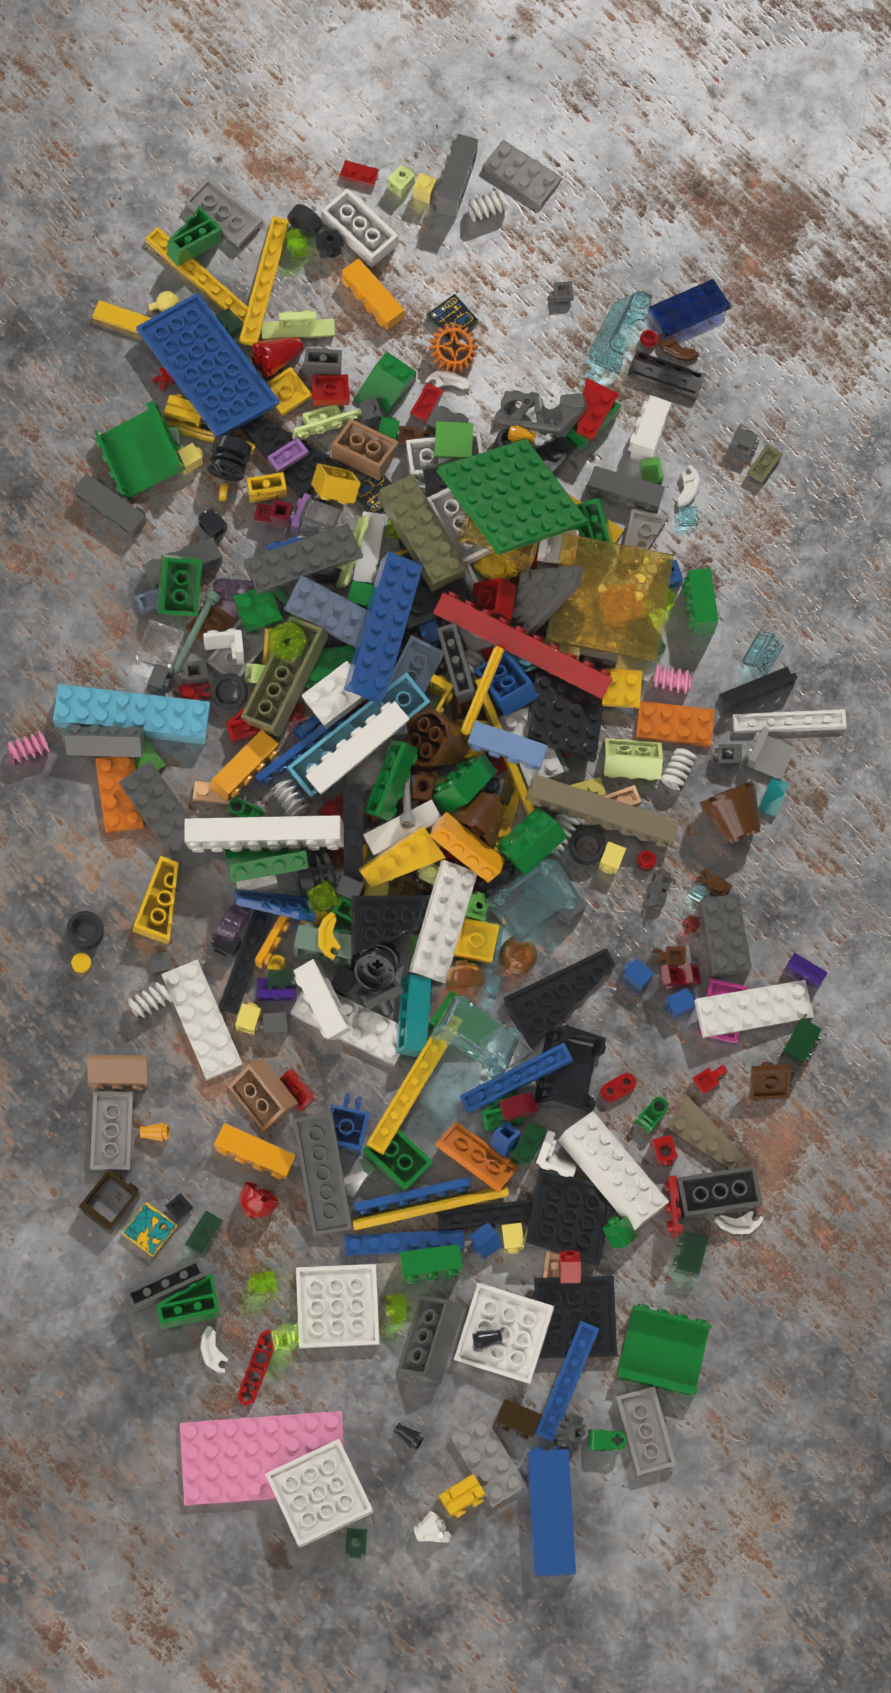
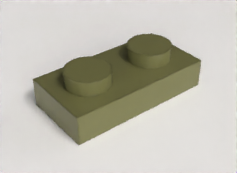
[747,444,783,484]

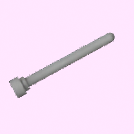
[400,771,415,829]

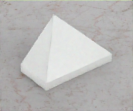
[344,1156,375,1199]

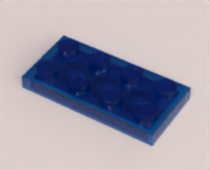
[649,279,730,337]

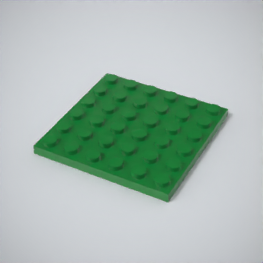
[437,439,588,555]

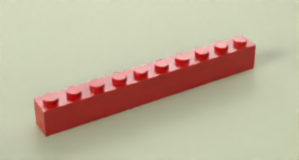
[433,591,613,699]

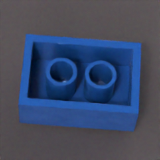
[474,651,538,717]

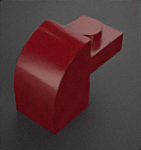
[253,500,293,529]
[660,963,702,990]
[499,1093,539,1122]

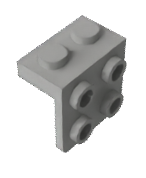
[745,726,794,780]

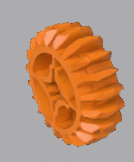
[429,323,478,373]

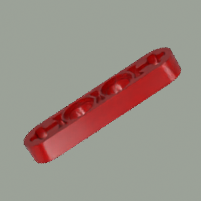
[238,1330,277,1406]

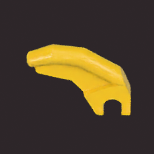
[318,912,341,961]

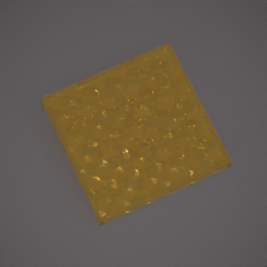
[546,533,674,662]

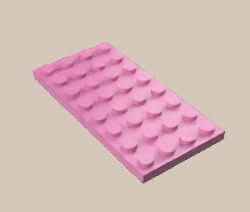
[180,1411,344,1506]

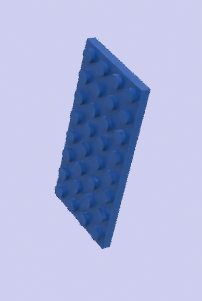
[136,293,280,437]

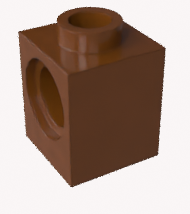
[410,772,434,801]

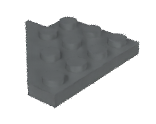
[510,566,584,636]

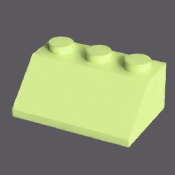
[603,738,663,781]

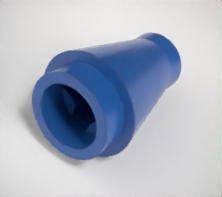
[293,715,321,741]

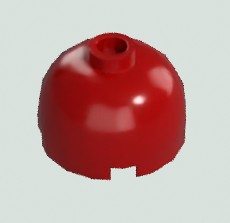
[239,1181,279,1219]

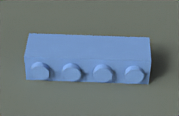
[468,721,548,771]

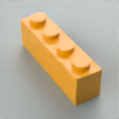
[341,258,405,330]
[210,730,279,802]
[430,812,505,883]
[214,1123,296,1181]

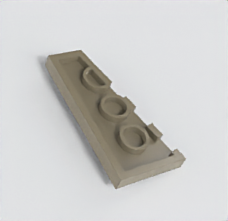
[666,1096,743,1170]

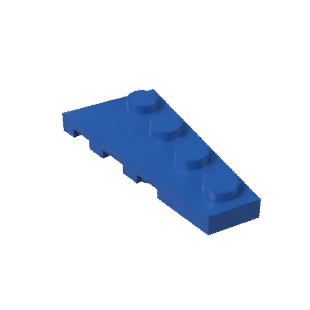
[233,888,316,923]

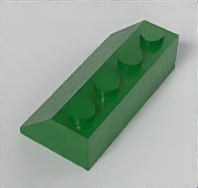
[364,740,418,821]

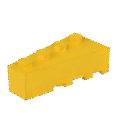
[359,825,445,887]
[132,856,179,945]

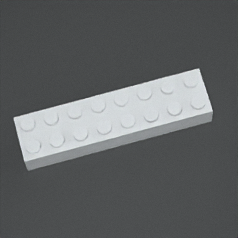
[185,816,344,852]

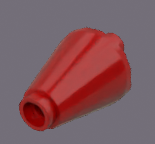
[251,337,304,378]

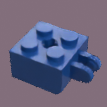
[330,1094,370,1154]

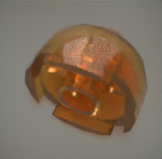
[499,936,538,975]
[445,960,485,990]

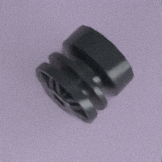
[207,435,252,481]
[296,852,336,898]
[354,942,401,990]

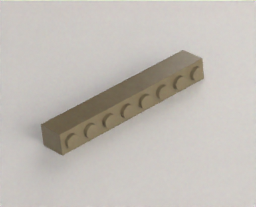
[526,774,679,847]

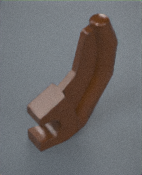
[658,333,699,361]

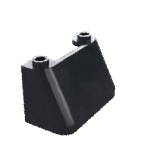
[534,1025,606,1114]

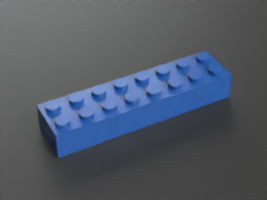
[344,551,423,703]

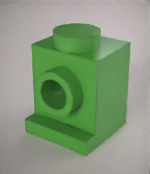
[465,892,490,922]

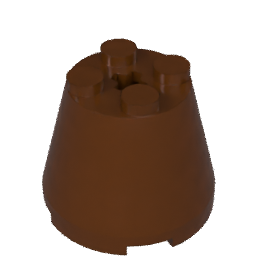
[403,709,470,767]
[699,781,761,844]
[449,790,505,850]

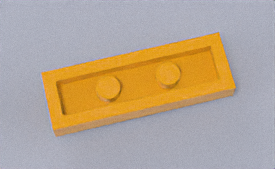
[255,915,291,969]

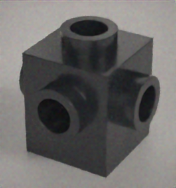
[316,230,344,259]

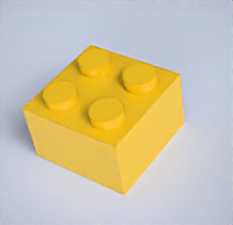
[311,463,360,505]

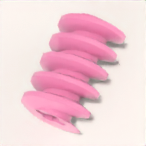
[653,664,694,695]
[8,731,50,765]

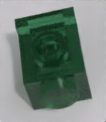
[216,308,243,339]
[267,969,295,989]
[345,1528,367,1559]

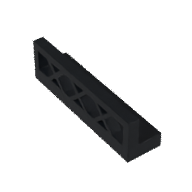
[628,351,706,398]
[719,666,798,712]

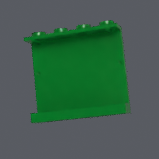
[94,400,186,499]
[224,848,309,883]
[616,1304,712,1398]

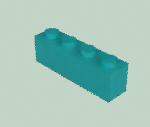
[397,974,432,1058]

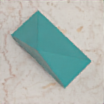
[758,777,789,817]

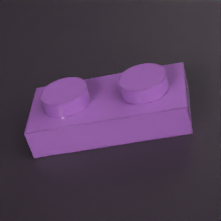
[267,437,308,473]
[289,493,311,535]

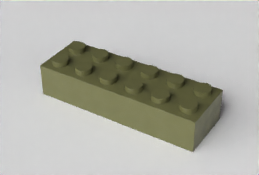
[378,474,466,592]
[241,616,329,737]

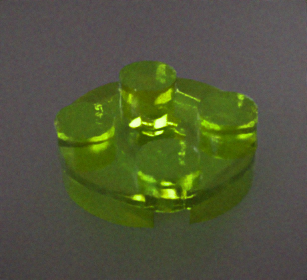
[268,622,307,661]

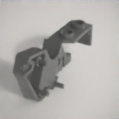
[500,390,587,437]

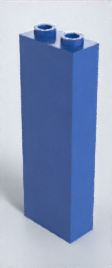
[527,1446,576,1577]

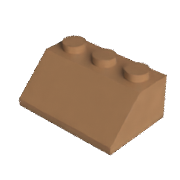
[332,419,399,481]
[87,1055,149,1090]
[228,1058,298,1132]

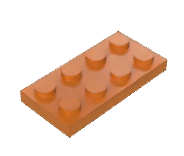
[636,701,715,747]
[95,756,144,833]
[435,1121,519,1193]

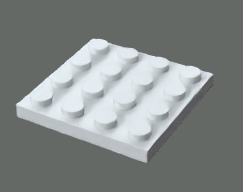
[296,1264,379,1349]
[454,1283,555,1384]
[265,1439,374,1548]

